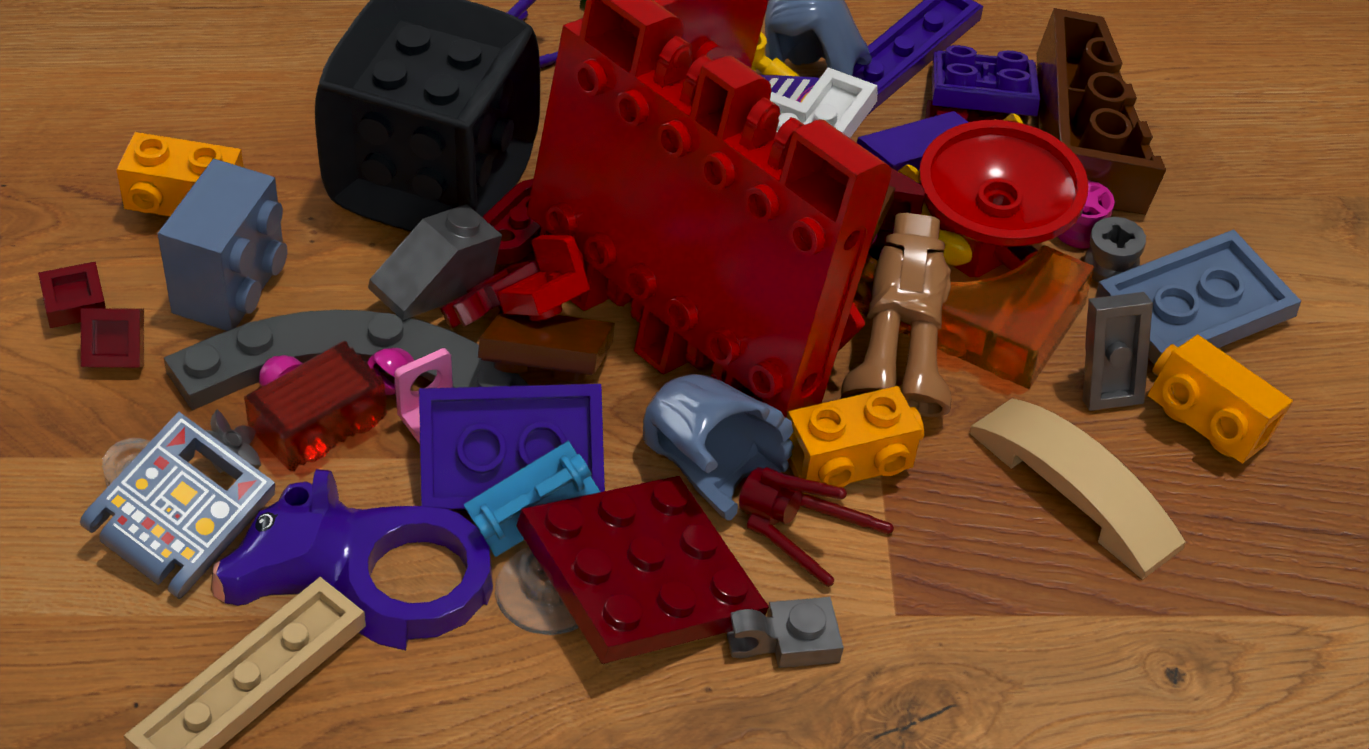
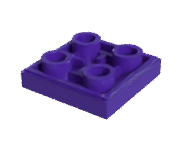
[932,45,1040,116]

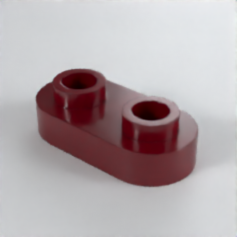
[482,179,542,265]

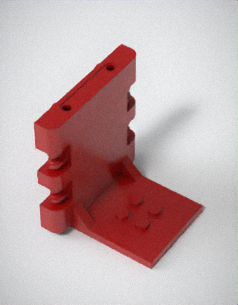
[527,0,892,418]

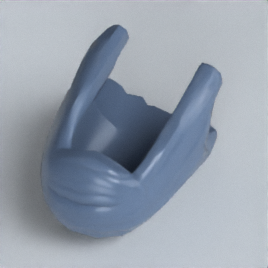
[765,0,872,76]
[643,374,794,520]

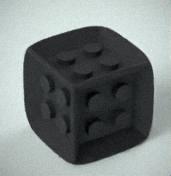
[315,0,540,232]

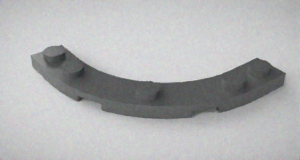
[164,310,529,411]

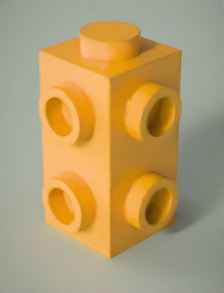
[116,132,244,216]
[1147,334,1293,464]
[787,386,924,494]

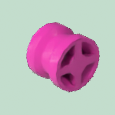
[1057,180,1115,249]

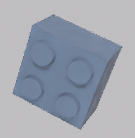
[157,158,287,331]

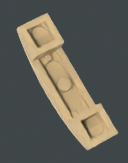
[970,398,1185,580]

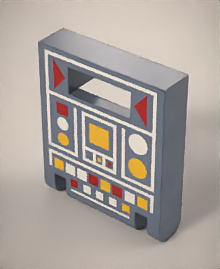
[80,411,275,599]

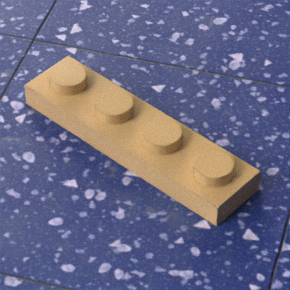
[124,577,366,749]

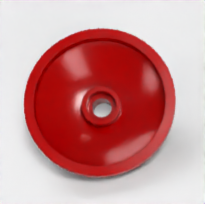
[918,120,1089,247]

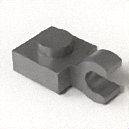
[727,597,844,668]

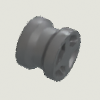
[1084,217,1146,283]

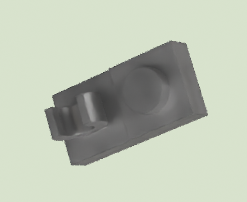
[1082,292,1153,411]

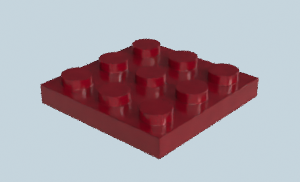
[516,476,769,664]

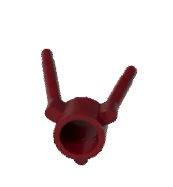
[739,467,894,587]

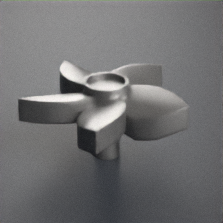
[205,409,261,473]

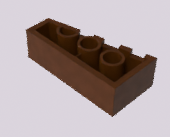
[1036,8,1166,215]

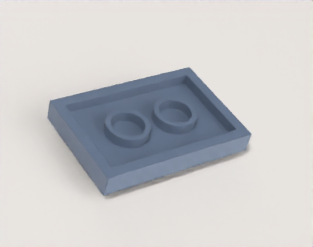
[1095,229,1301,365]

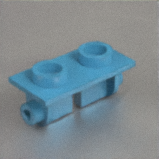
[463,440,600,557]

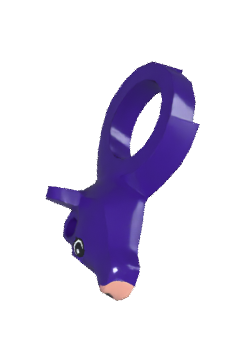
[211,469,493,651]

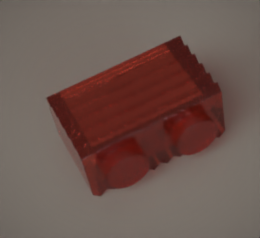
[244,341,387,472]

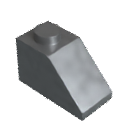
[368,204,502,320]

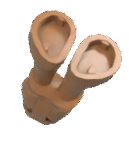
[841,213,952,417]

